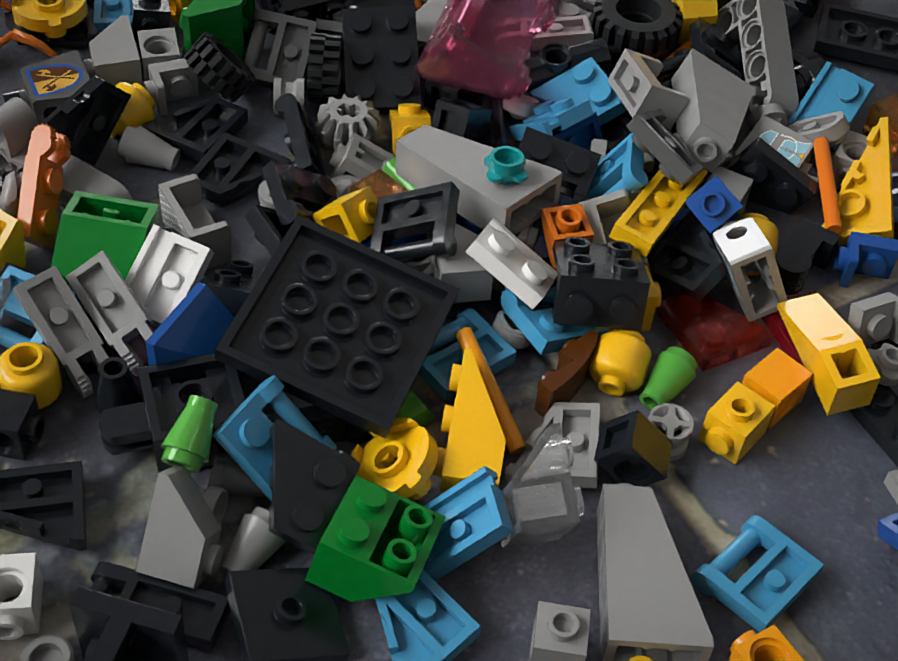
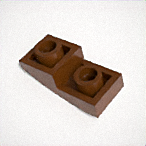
[534,330,599,418]

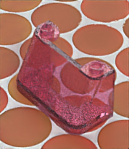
[414,0,557,100]

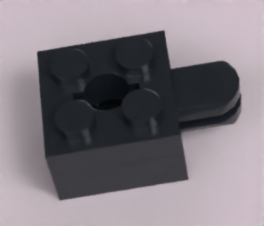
[99,353,245,473]

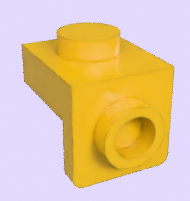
[389,103,431,155]

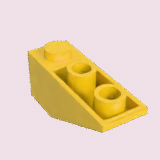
[776,293,881,416]
[433,348,506,494]

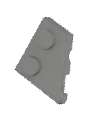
[505,402,601,488]

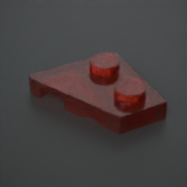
[657,293,774,372]

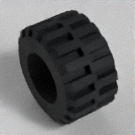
[591,0,683,68]

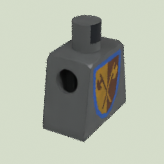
[2,50,90,124]

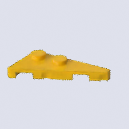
[822,117,894,246]

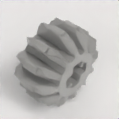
[316,94,381,150]

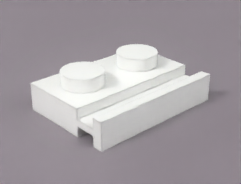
[466,218,558,310]
[125,224,214,325]

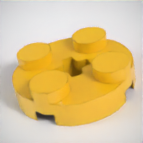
[11,0,88,38]
[350,418,438,500]

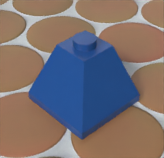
[145,282,245,378]

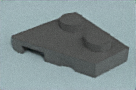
[626,108,704,185]

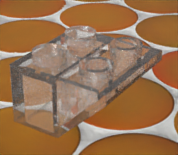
[501,423,584,549]

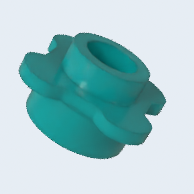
[484,146,529,185]

